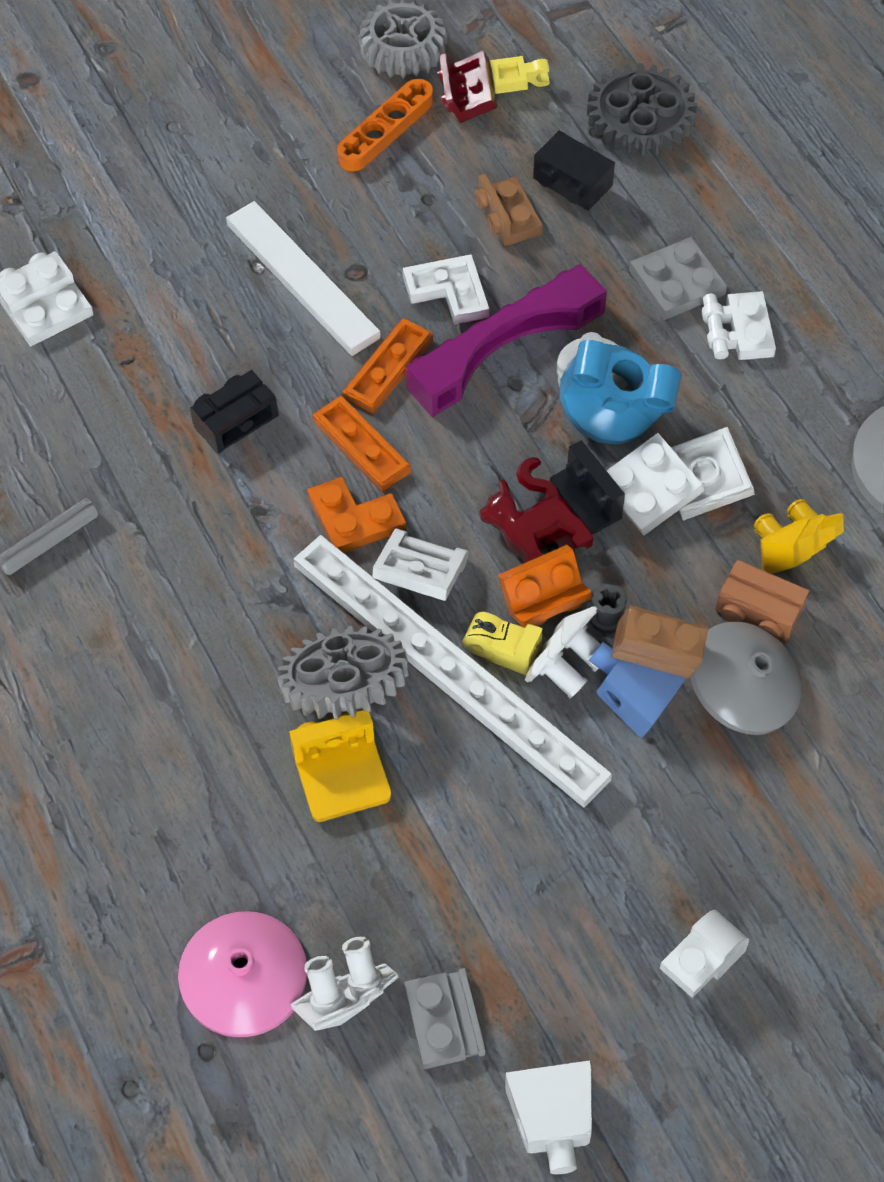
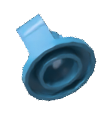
[560,340,682,445]

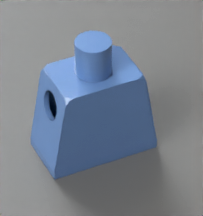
[589,642,686,738]

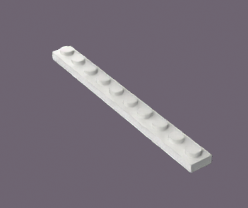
[294,535,612,808]

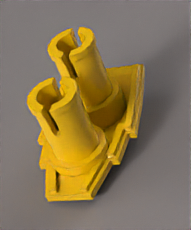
[754,499,844,574]

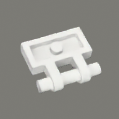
[701,291,776,360]

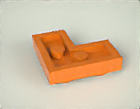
[307,477,406,553]

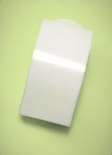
[660,910,749,998]

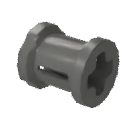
[590,584,627,633]

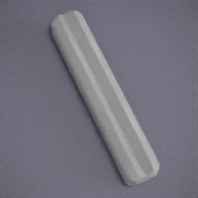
[0,498,99,575]

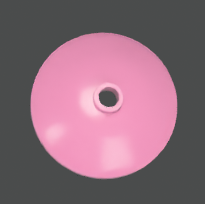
[178,911,308,1037]

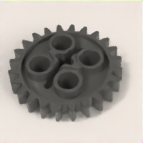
[587,63,697,156]

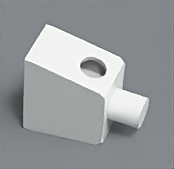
[505,1061,592,1175]

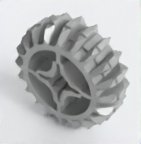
[358,0,447,80]

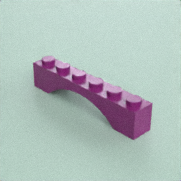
[406,264,607,417]

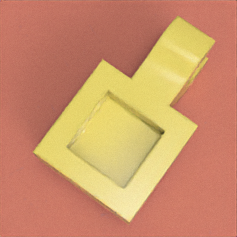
[490,56,550,94]

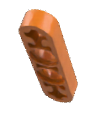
[337,79,433,172]

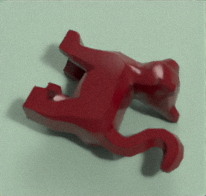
[479,457,594,563]

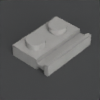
[404,968,485,1070]

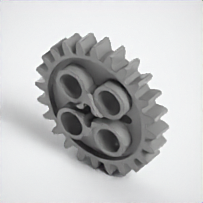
[277,626,409,719]

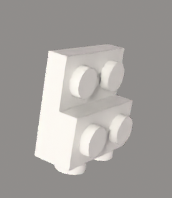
[0,251,94,347]

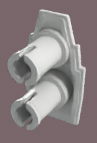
[525,606,600,699]
[290,937,399,1031]

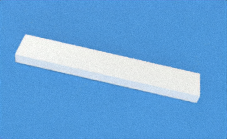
[226,201,380,356]

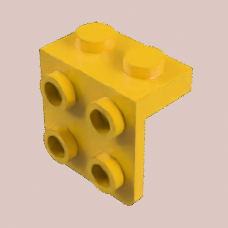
[289,710,391,822]

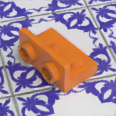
[498,545,593,628]

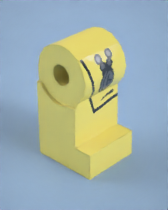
[462,612,543,675]

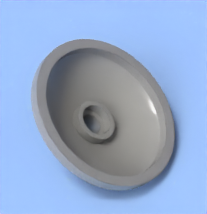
[690,621,802,735]

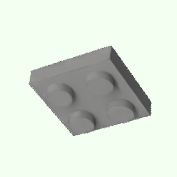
[629,237,727,320]

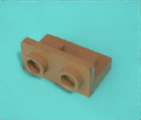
[474,173,543,246]

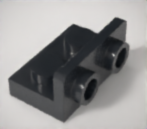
[550,440,625,535]

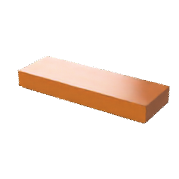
[342,318,433,415]
[312,395,411,493]

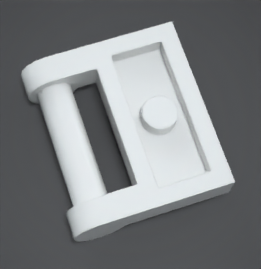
[372,528,469,601]

